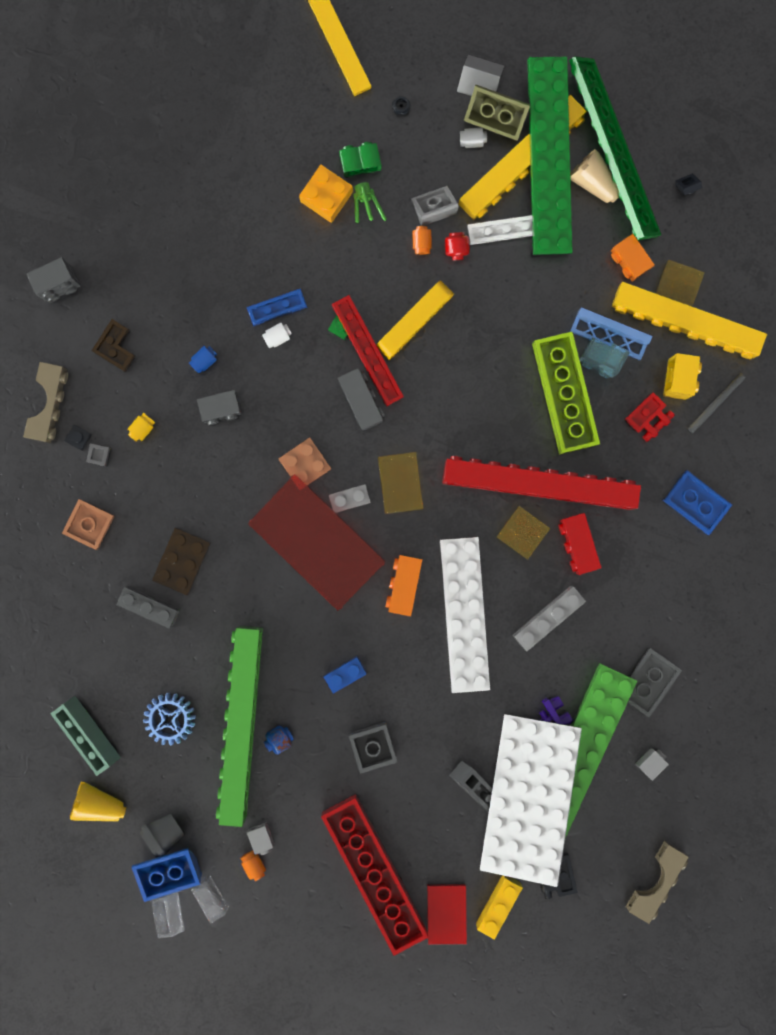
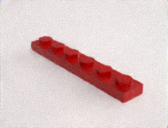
[332,295,404,407]

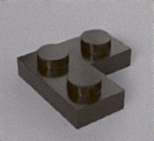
[91,319,135,372]

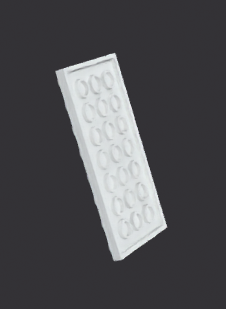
[480,714,582,887]

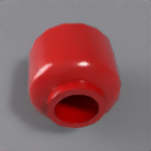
[445,232,470,260]

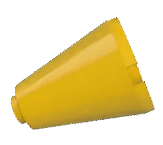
[70,781,126,822]

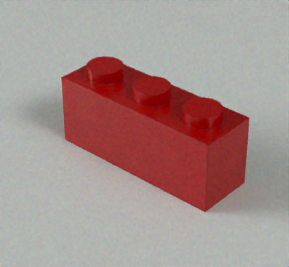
[558,513,601,575]

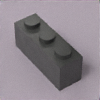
[338,368,385,432]
[116,586,180,628]

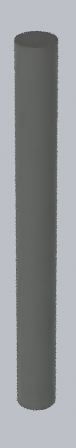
[688,373,746,433]

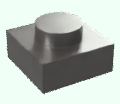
[86,443,111,467]

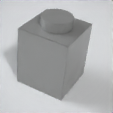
[635,748,669,781]
[247,822,275,855]

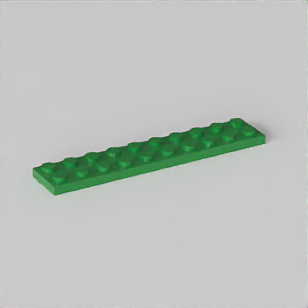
[569,56,662,240]
[527,57,572,255]

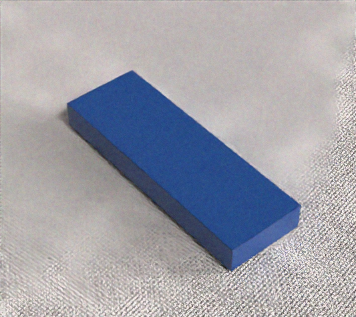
[247,288,307,326]

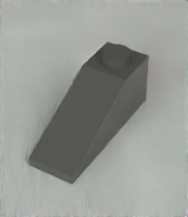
[449,761,492,813]

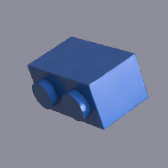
[324,655,367,694]

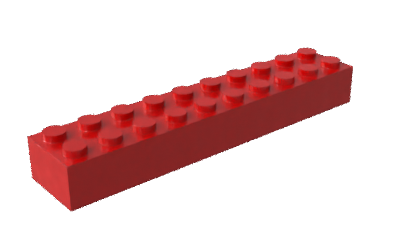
[442,456,641,510]

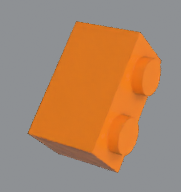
[611,234,655,282]

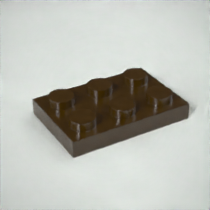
[152,528,211,595]

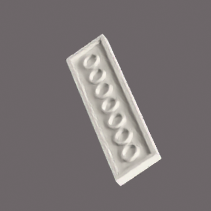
[440,537,490,693]

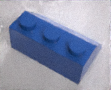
[131,848,202,902]

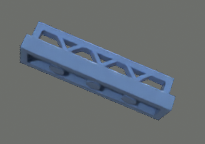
[570,307,652,360]

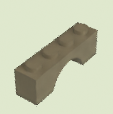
[23,362,68,443]
[625,840,689,924]

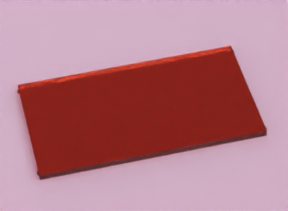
[248,474,386,611]

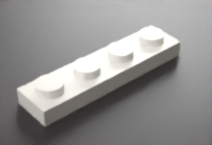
[467,215,533,245]

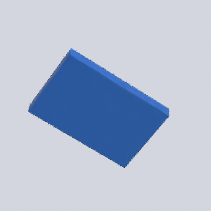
[663,470,732,535]

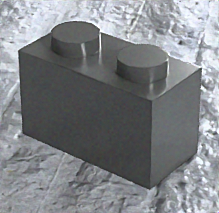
[197,390,242,425]

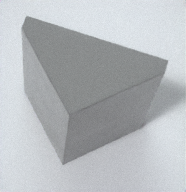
[457,55,504,96]
[411,186,458,226]

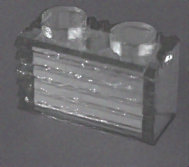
[191,875,229,923]
[150,892,185,939]

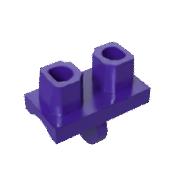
[539,696,573,726]

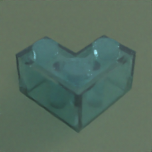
[579,337,630,378]

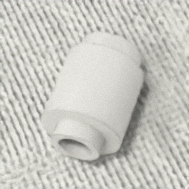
[262,323,292,348]

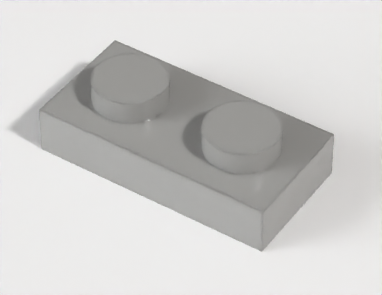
[329,484,371,513]

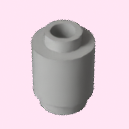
[460,127,487,148]

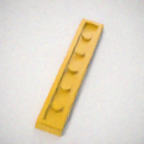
[308,0,371,96]

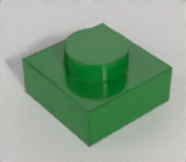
[328,315,348,340]

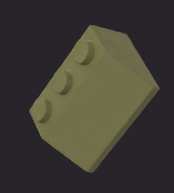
[464,85,530,141]

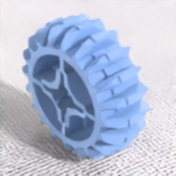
[143,693,196,746]

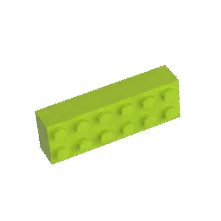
[532,332,600,455]

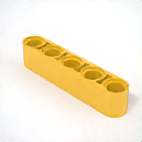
[376,280,454,360]

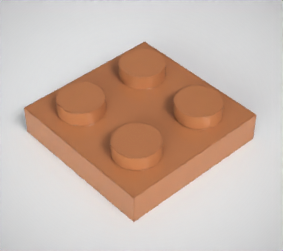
[279,437,331,491]
[62,499,114,550]

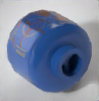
[263,725,294,755]

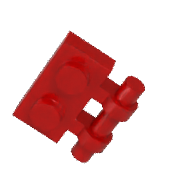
[625,392,675,442]

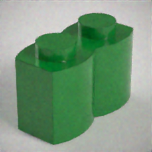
[339,142,381,177]

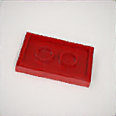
[427,884,467,945]

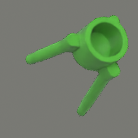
[353,182,387,223]

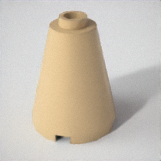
[570,149,619,203]

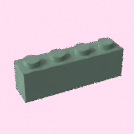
[50,696,121,776]

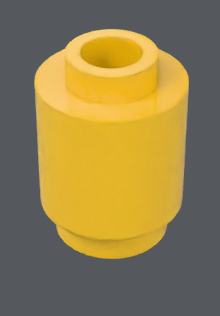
[127,413,155,442]

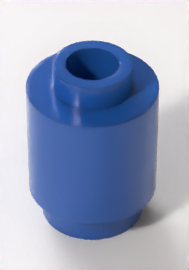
[189,346,217,374]

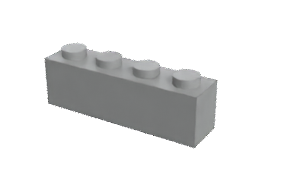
[513,586,586,651]

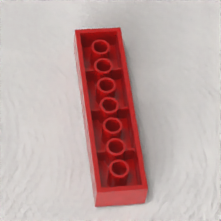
[321,794,428,956]

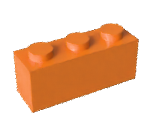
[385,555,422,616]

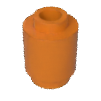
[412,226,432,255]
[240,850,266,881]

